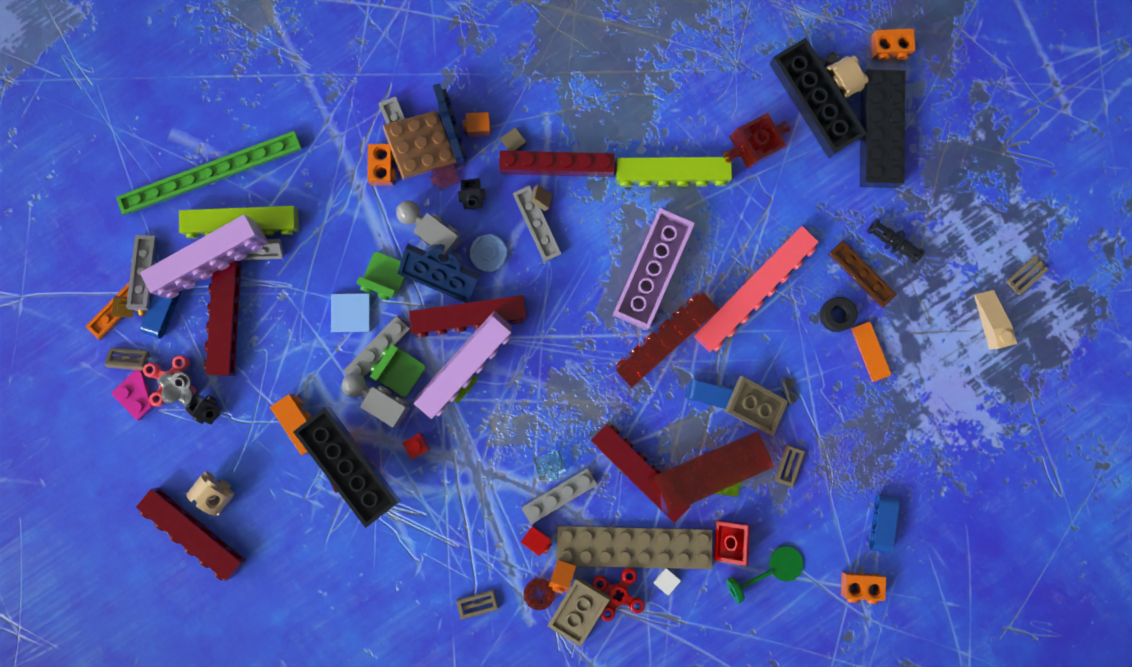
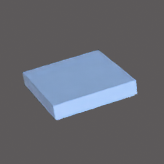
[331,293,370,333]

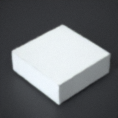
[653,568,681,596]

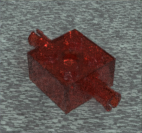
[723,113,791,169]

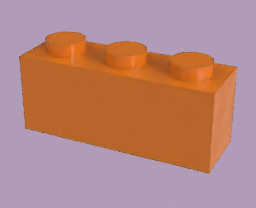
[270,394,312,455]

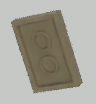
[724,376,788,436]
[547,577,611,647]

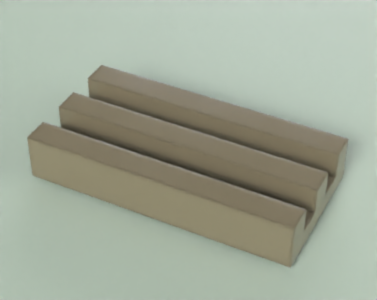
[1006,255,1049,295]
[104,348,150,370]
[774,445,805,488]
[456,589,499,620]

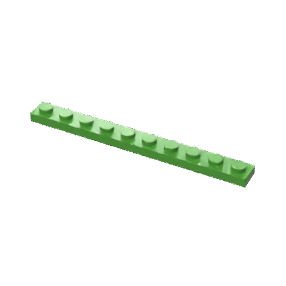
[116,131,302,216]

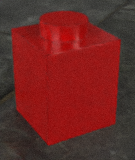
[402,433,431,460]
[521,525,552,556]

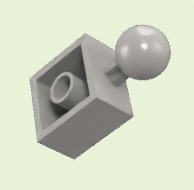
[396,200,462,257]
[342,373,411,428]

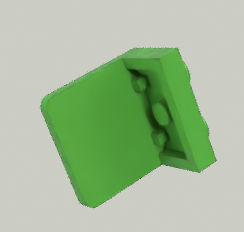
[356,252,405,301]
[370,344,426,397]

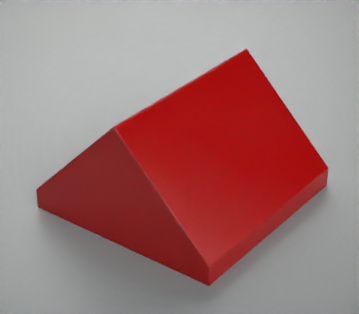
[714,521,750,566]

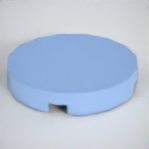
[470,234,507,272]

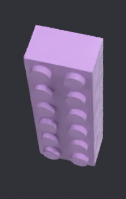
[612,208,695,330]
[140,215,268,299]
[414,311,512,419]

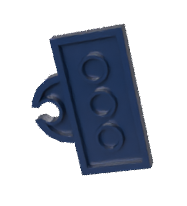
[433,83,468,167]
[397,244,480,303]

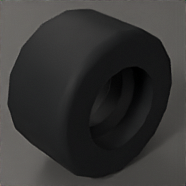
[819,297,858,332]

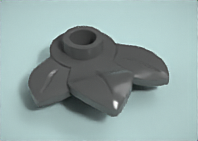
[157,371,193,406]

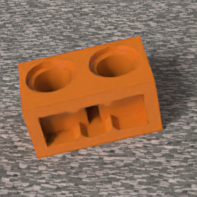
[871,29,915,61]
[367,144,397,186]
[841,572,886,604]

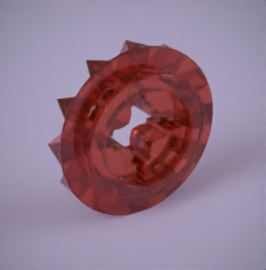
[524,578,555,610]

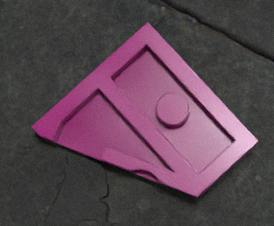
[111,370,154,421]

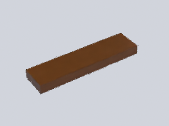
[828,240,897,308]

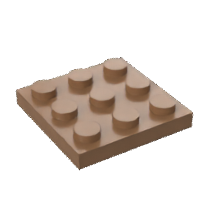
[382,111,457,180]

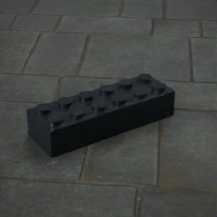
[769,38,867,159]
[860,69,906,188]
[293,407,401,528]

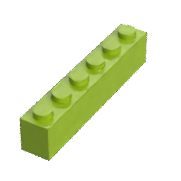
[616,157,732,187]
[179,206,299,239]

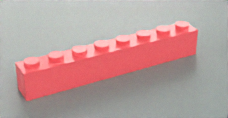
[693,226,818,352]

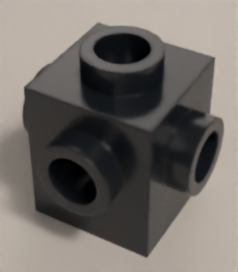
[458,178,486,210]
[185,393,222,425]

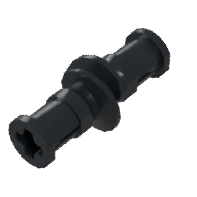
[867,218,925,264]

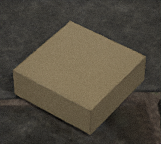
[500,128,527,151]
[531,184,552,211]

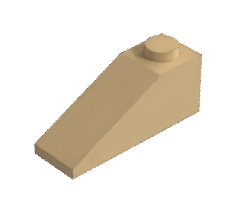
[974,290,1017,350]

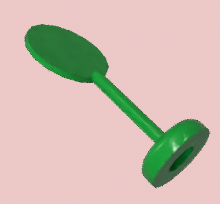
[726,546,803,604]

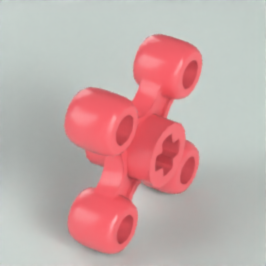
[143,355,197,407]

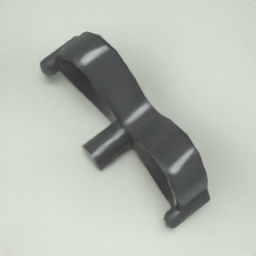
[818,51,840,66]
[781,378,798,405]

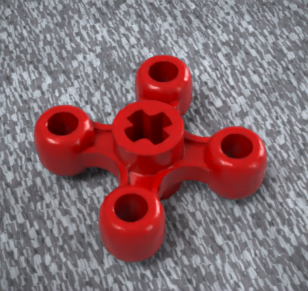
[592,567,645,621]

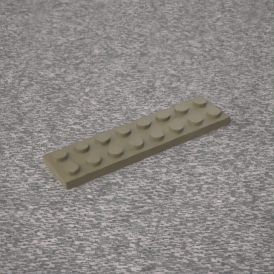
[556,526,712,569]

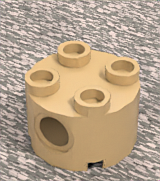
[825,56,868,100]
[186,471,234,516]

